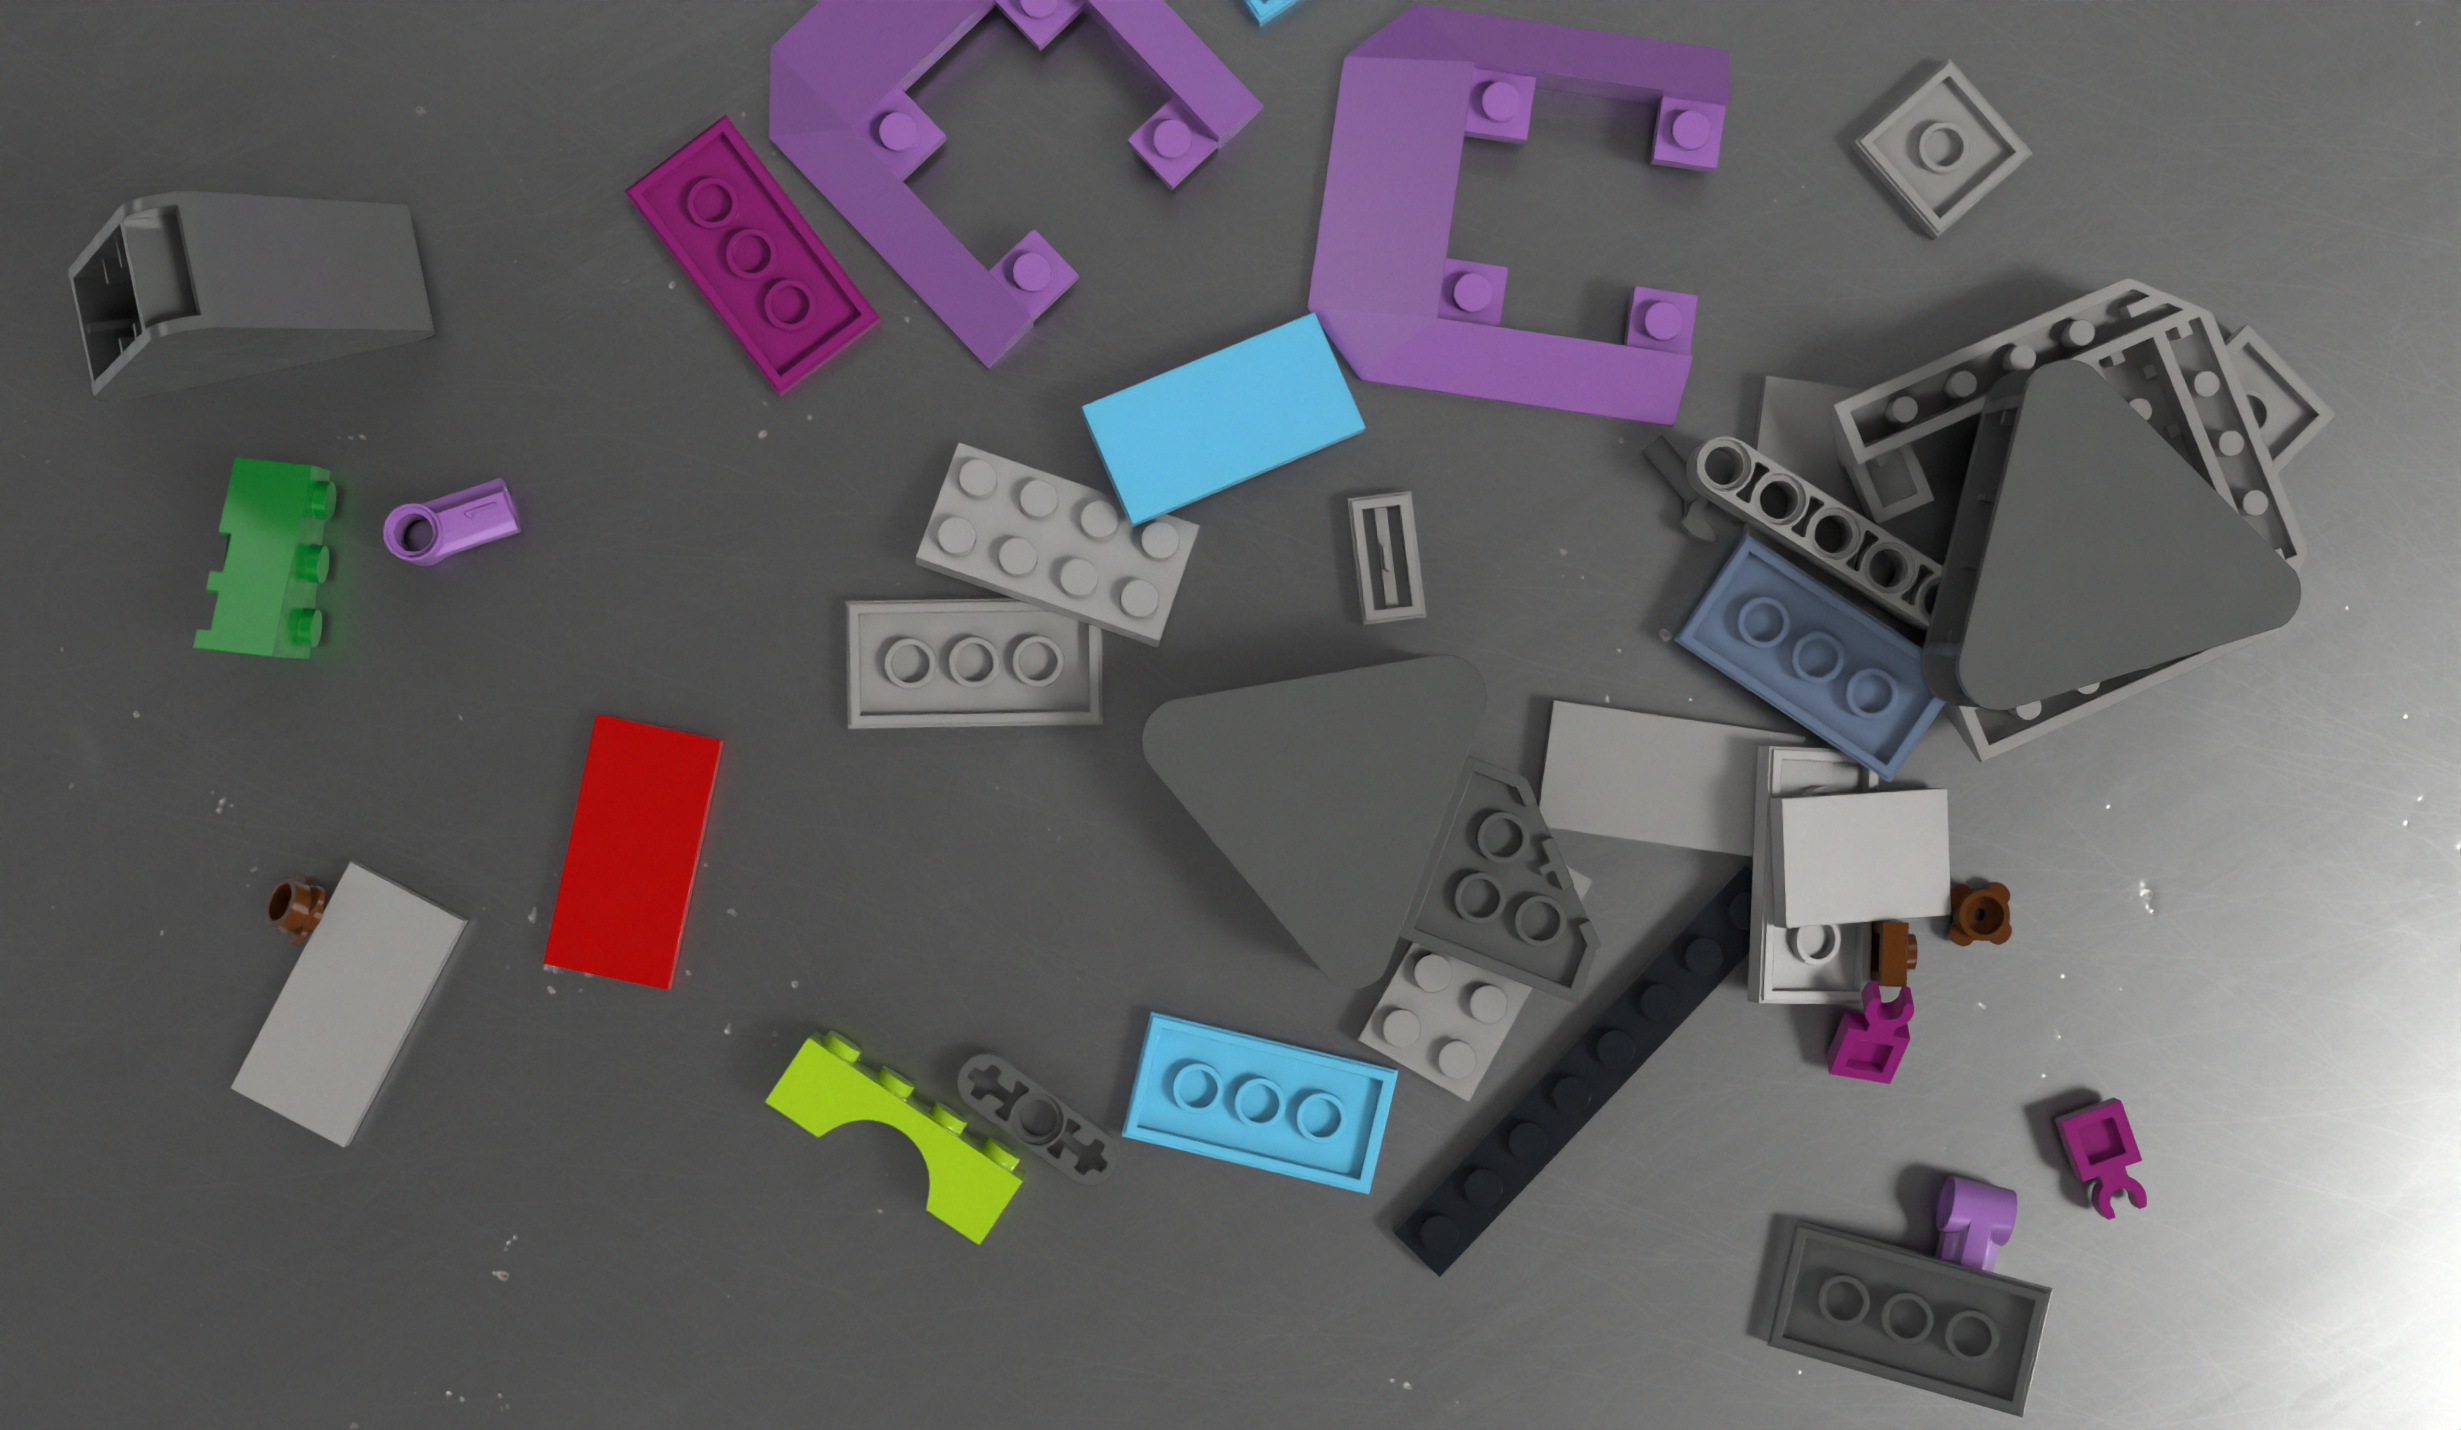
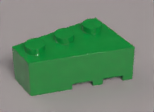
[193,457,336,659]

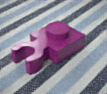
[1826,981,1914,1084]
[2055,1097,2147,1220]

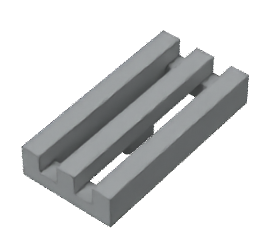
[1347,491,1426,626]

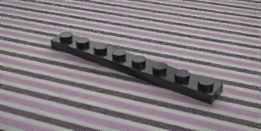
[1392,864,1753,1277]

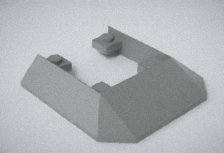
[1830,277,2309,762]

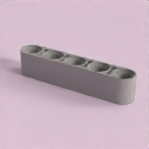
[1686,436,1943,632]

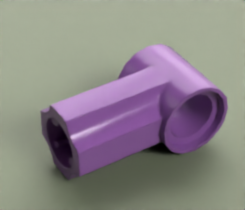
[383,478,521,567]
[1935,1176,2017,1272]

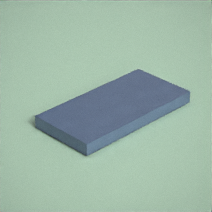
[1674,534,1945,783]

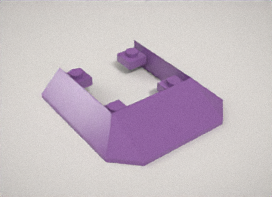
[768,0,1264,369]
[1307,3,1731,427]

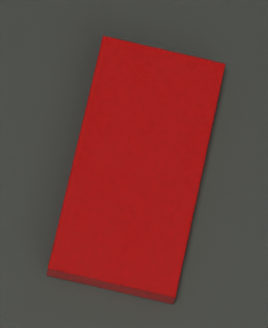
[543,714,724,990]

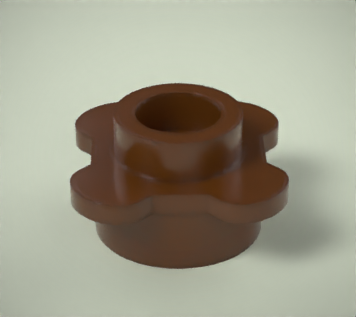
[265,873,325,945]
[1948,882,2012,947]

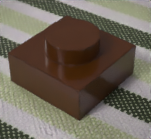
[1870,919,1918,987]

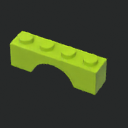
[765,1031,1026,1246]

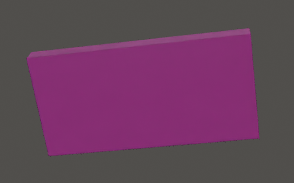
[624,114,882,397]

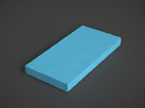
[1080,312,1366,528]
[1122,1010,1398,1194]

